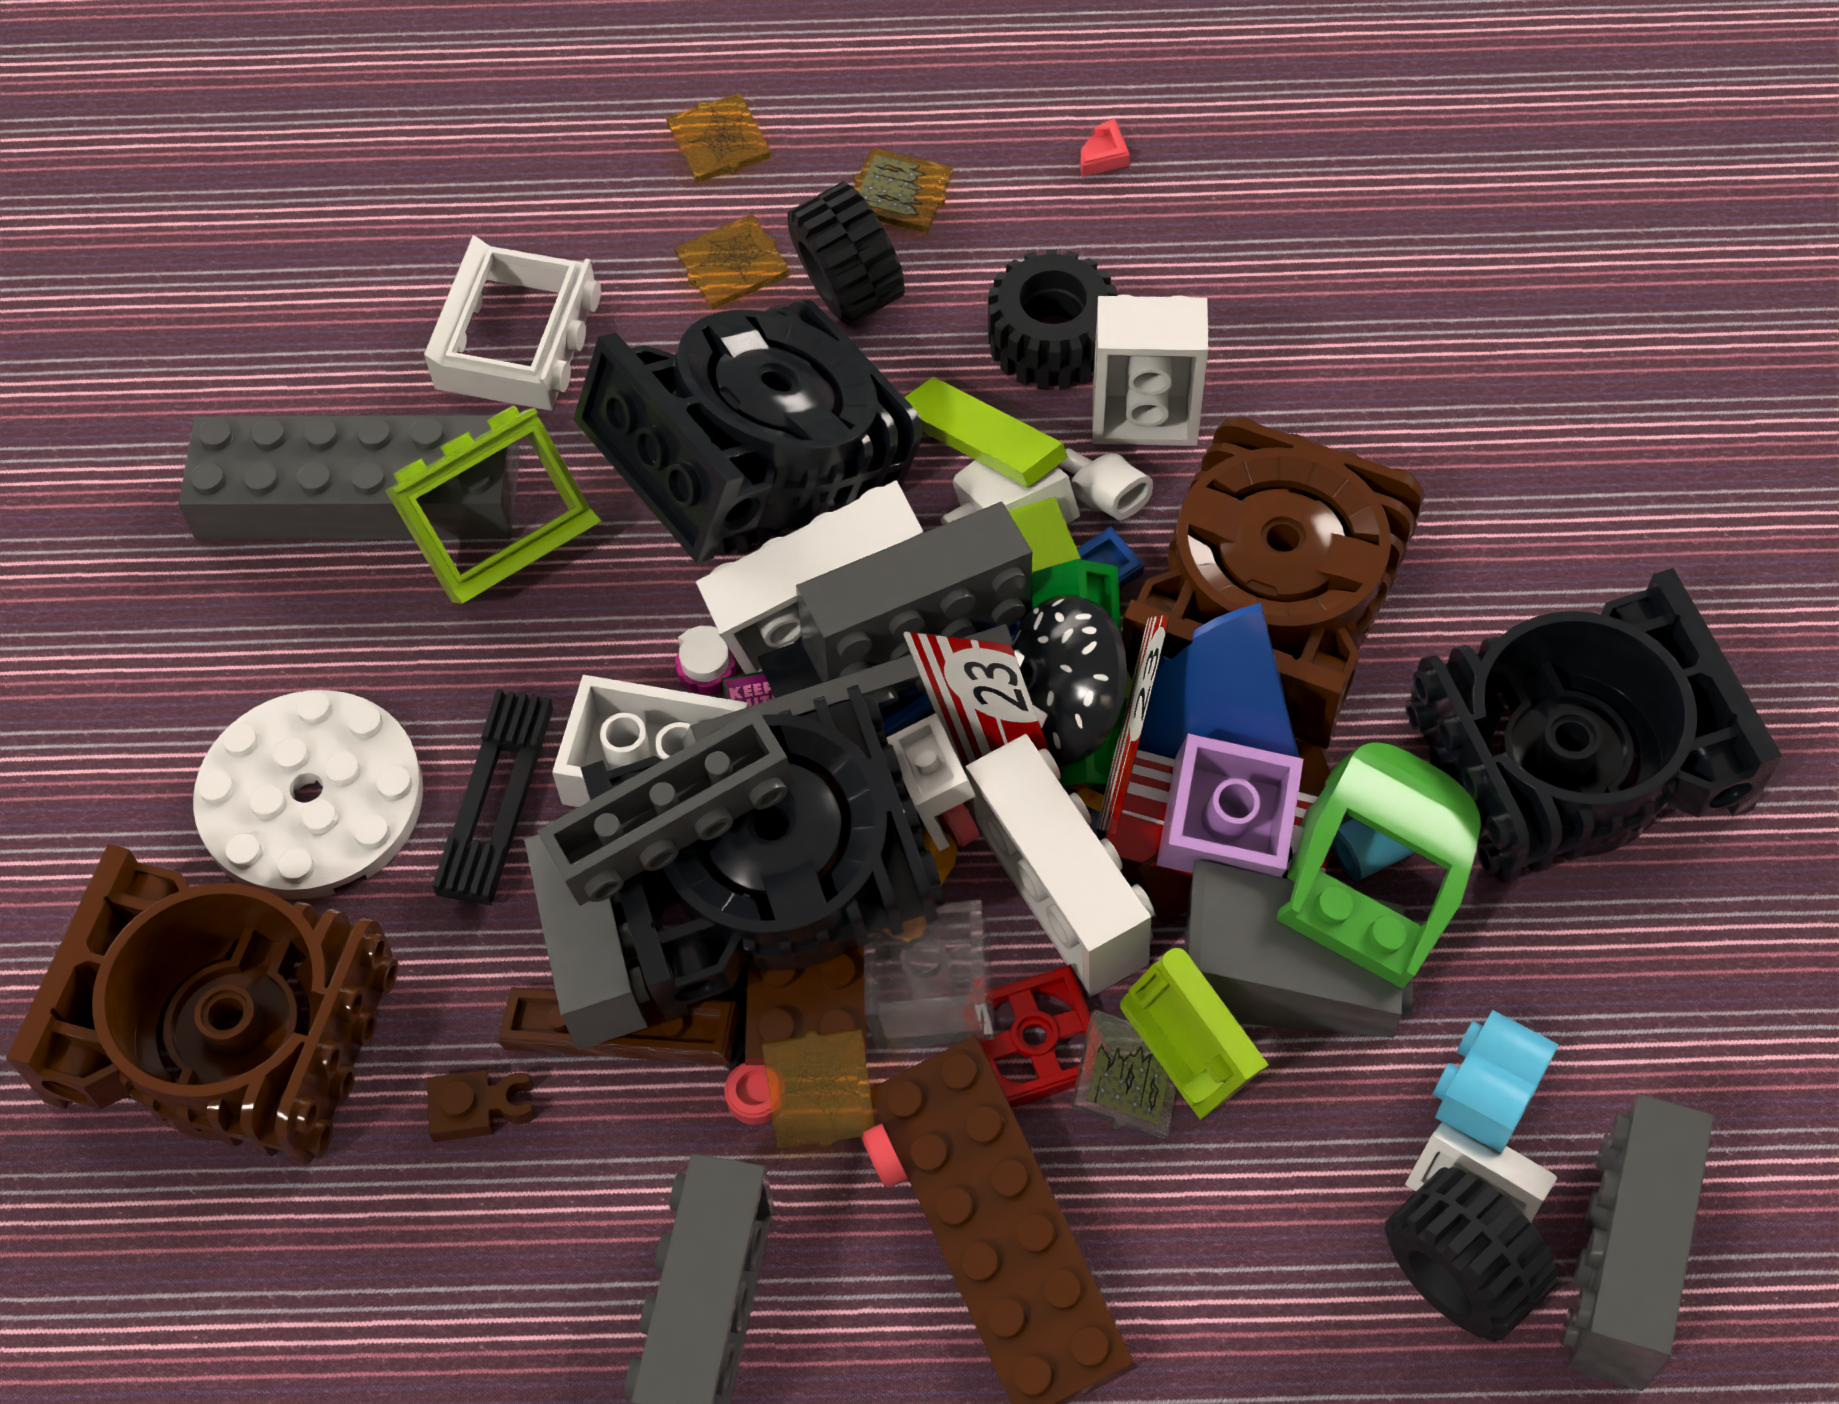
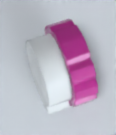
[675,626,737,695]

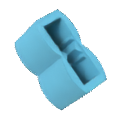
[1432,1010,1559,1154]

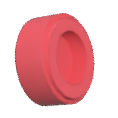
[937,803,980,847]
[724,1063,786,1125]
[861,1123,908,1188]

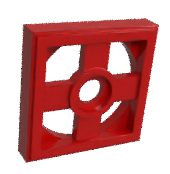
[959,964,1102,1108]

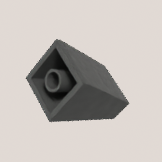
[1184,860,1413,1038]

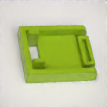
[1120,948,1269,1120]

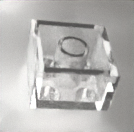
[864,900,995,1050]

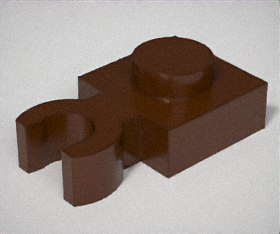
[427,1070,535,1142]

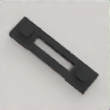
[432,689,553,906]

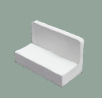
[887,713,976,851]
[1405,1122,1557,1222]

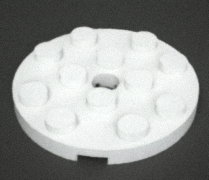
[193,690,423,900]

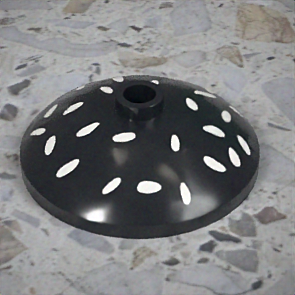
[1011,595,1127,766]

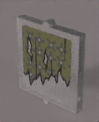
[1071,1010,1177,1140]

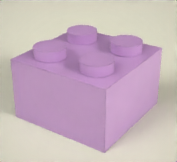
[1157,734,1304,878]

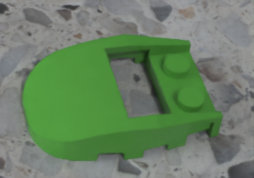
[1276,742,1481,989]

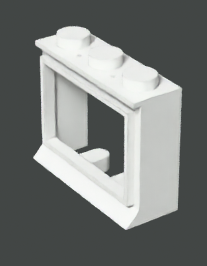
[424,235,601,411]

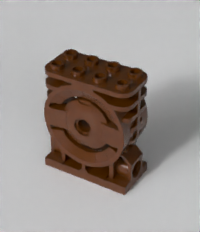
[1122,417,1424,749]
[6,844,398,1165]

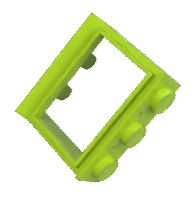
[385,405,601,604]

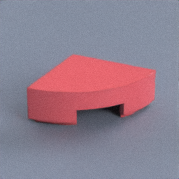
[1080,119,1130,177]

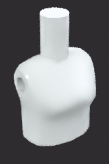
[1059,448,1153,520]

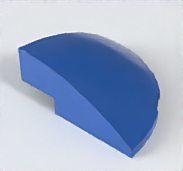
[1137,603,1303,778]

